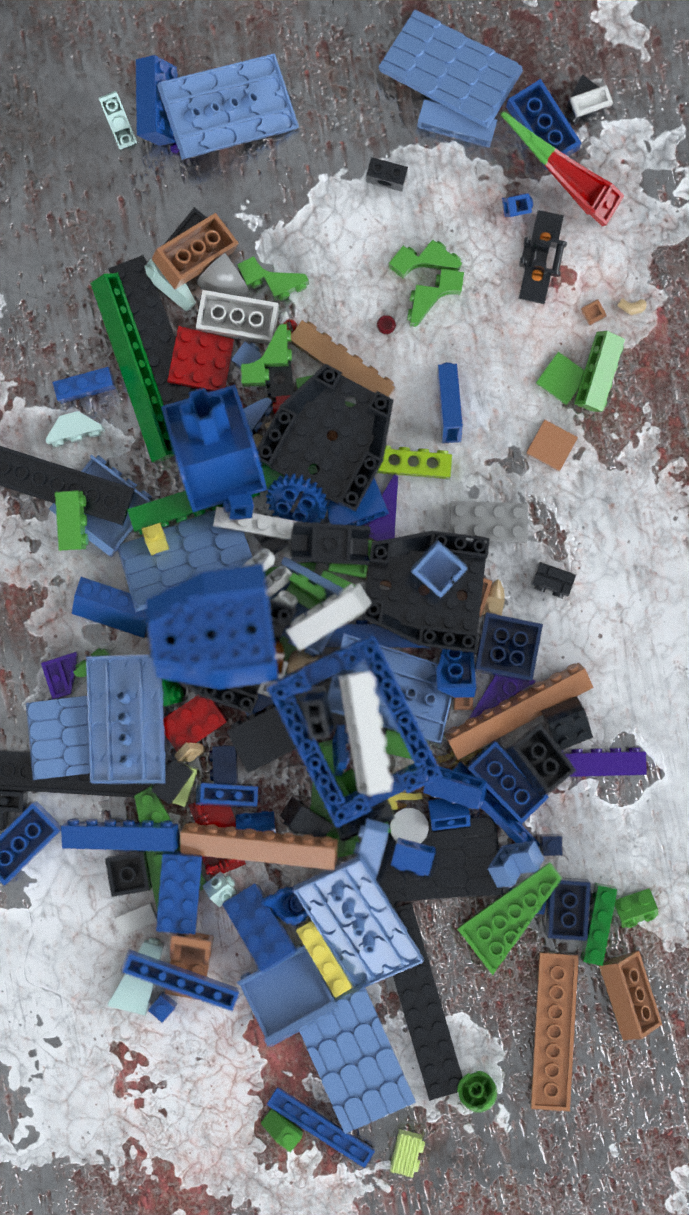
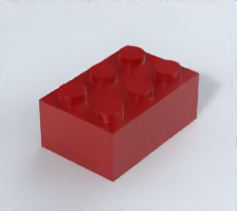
[163,695,228,752]

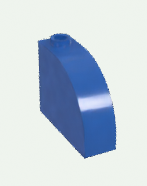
[328,477,389,526]

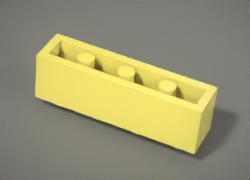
[296,918,352,998]

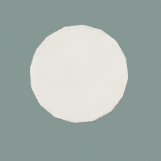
[390,808,429,843]

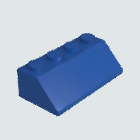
[72,577,148,638]

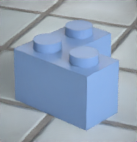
[488,841,544,888]

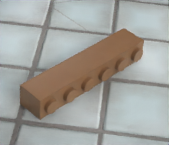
[290,320,395,397]

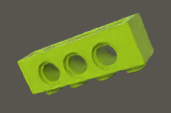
[377,445,452,479]

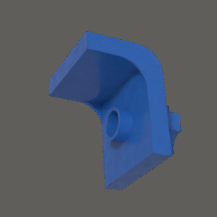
[161,385,267,512]

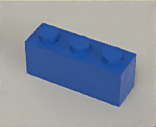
[52,367,116,404]
[423,766,488,810]
[195,783,258,808]

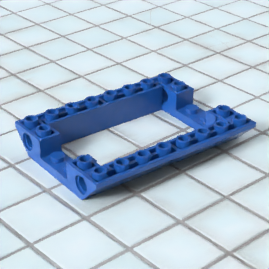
[267,635,443,828]

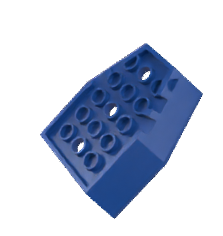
[146,564,278,689]

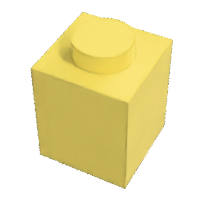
[142,523,169,555]

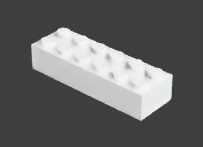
[338,672,393,795]

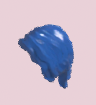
[261,886,309,926]

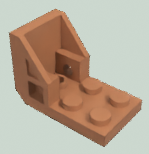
[165,932,214,1000]

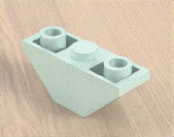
[99,91,137,150]
[46,411,105,447]

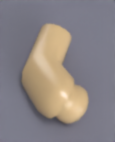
[617,298,647,315]

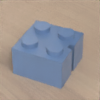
[411,539,467,597]

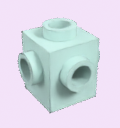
[203,871,237,907]

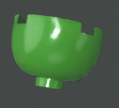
[458,1071,497,1113]

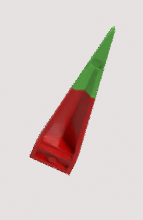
[500,112,625,227]

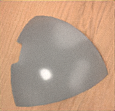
[197,253,250,297]

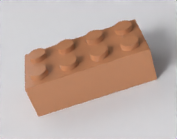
[152,213,239,290]

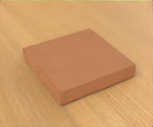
[526,419,578,471]

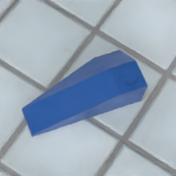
[436,649,476,698]

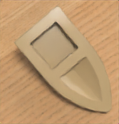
[482,579,505,616]
[175,743,206,762]

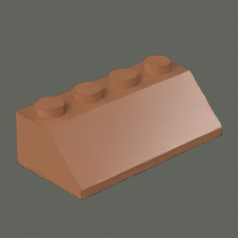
[600,951,662,1040]

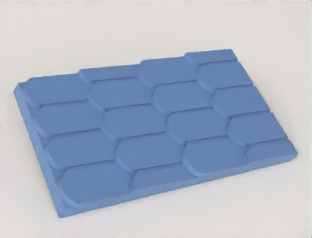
[379,10,523,129]
[157,53,299,160]
[118,510,252,612]
[328,634,452,745]
[86,655,165,784]
[25,696,90,780]
[293,855,423,987]
[299,983,416,1134]

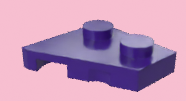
[41,652,78,700]

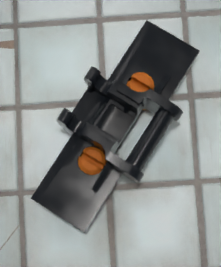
[518,210,567,305]

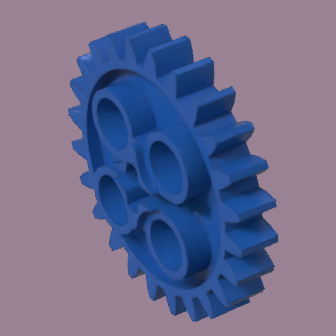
[266,474,328,523]

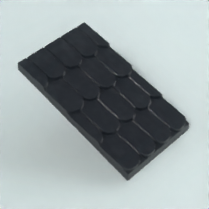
[376,817,503,903]

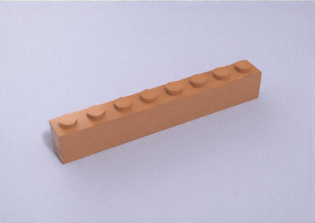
[444,662,594,760]
[180,823,338,870]

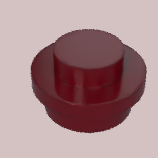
[377,315,396,335]

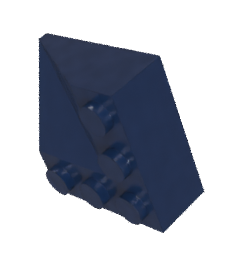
[475,612,543,681]

